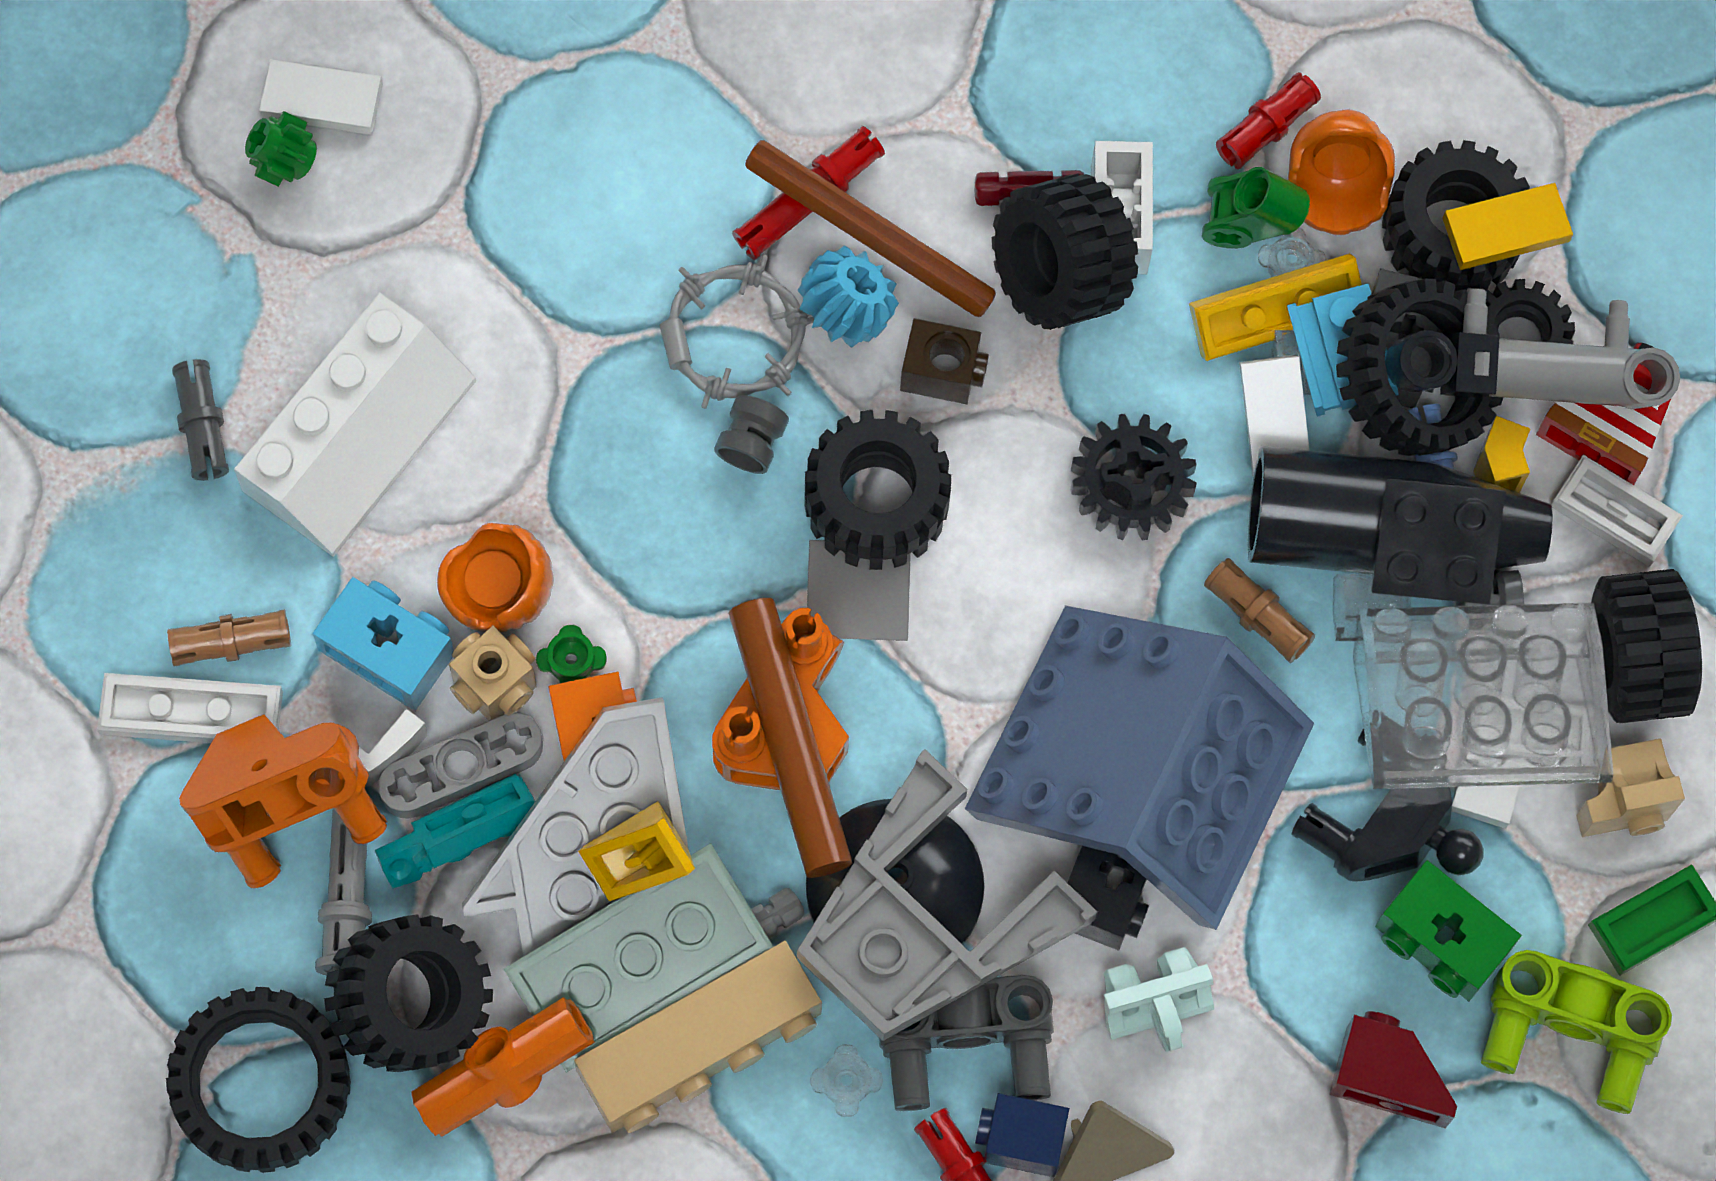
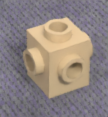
[449,626,537,721]

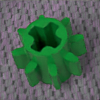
[245,111,317,187]

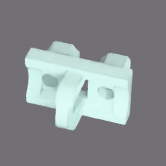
[1104,947,1214,1052]

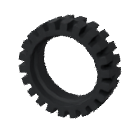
[1336,279,1504,456]
[166,987,351,1173]

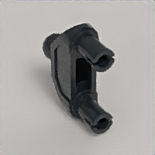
[1291,711,1484,882]

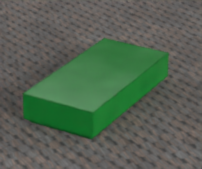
[1588,864,1716,976]

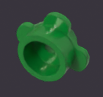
[536,625,607,683]

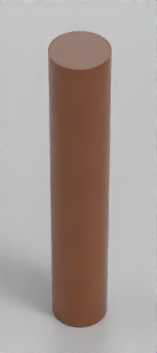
[728,598,853,878]

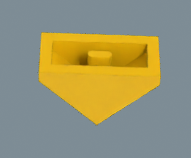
[578,801,695,901]

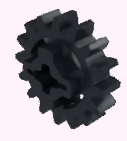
[1070,414,1197,540]

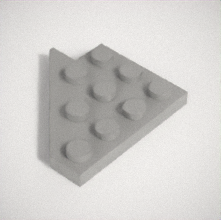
[462,697,689,957]

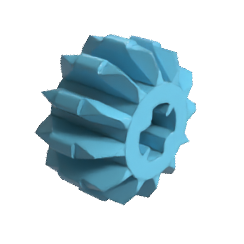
[798,245,899,348]

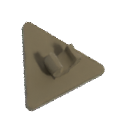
[1053,1101,1175,1181]

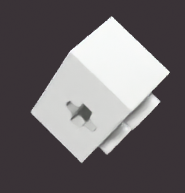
[1091,141,1153,275]

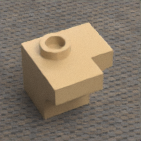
[1576,738,1685,837]

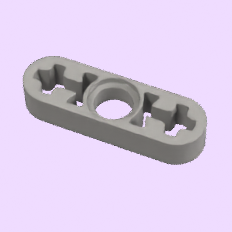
[378,712,543,819]

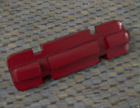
[974,170,1084,206]

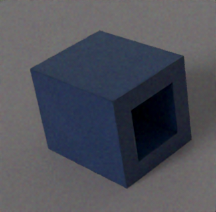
[975,1093,1070,1178]

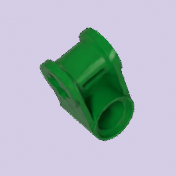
[1201,167,1310,249]

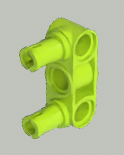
[1481,950,1672,1114]

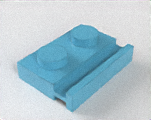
[1287,283,1399,417]

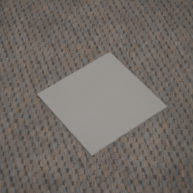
[807,540,910,641]

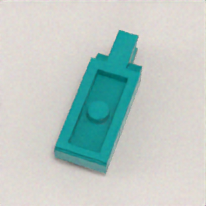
[375,773,535,889]

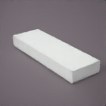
[97,673,283,743]

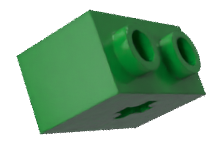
[1375,860,1522,1002]

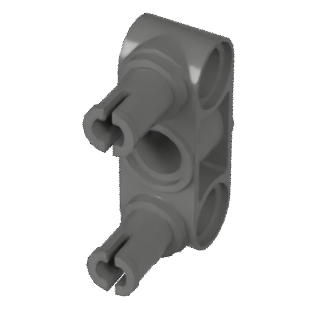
[879,975,1054,1111]

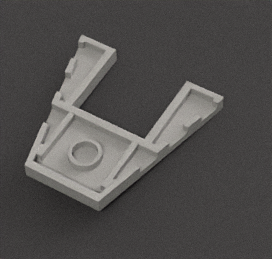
[797,749,1098,1041]

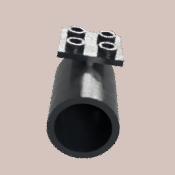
[1248,446,1553,605]

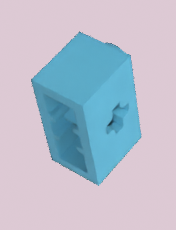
[312,577,454,711]

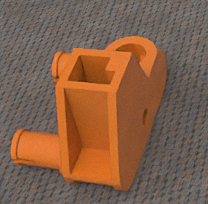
[712,608,849,790]
[179,714,387,888]

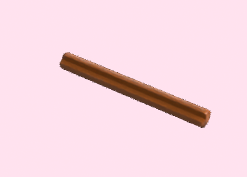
[745,140,996,317]

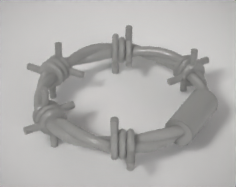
[660,255,814,409]

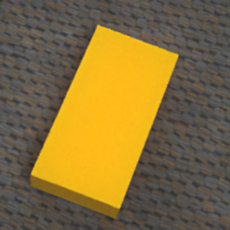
[1442,183,1573,270]

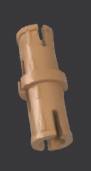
[1204,558,1315,663]
[167,609,291,666]

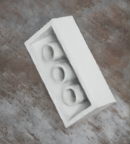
[234,292,476,557]

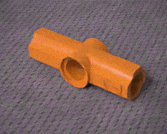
[411,997,595,1137]

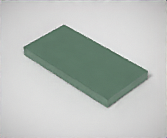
[503,843,773,1073]

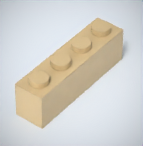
[574,940,822,1133]

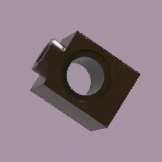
[900,318,989,405]

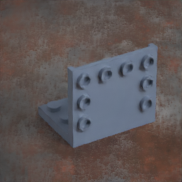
[965,605,1314,930]

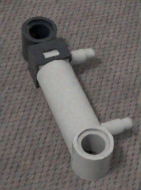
[1385,289,1680,409]

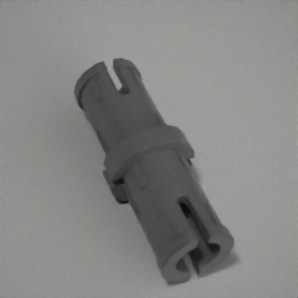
[172,359,229,481]

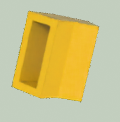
[1473,416,1530,493]

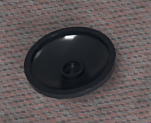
[806,799,984,945]

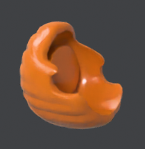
[1288,109,1395,235]
[437,523,554,633]

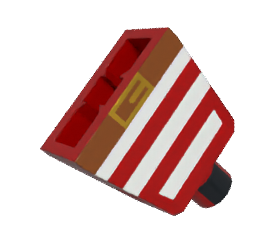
[1536,343,1671,485]

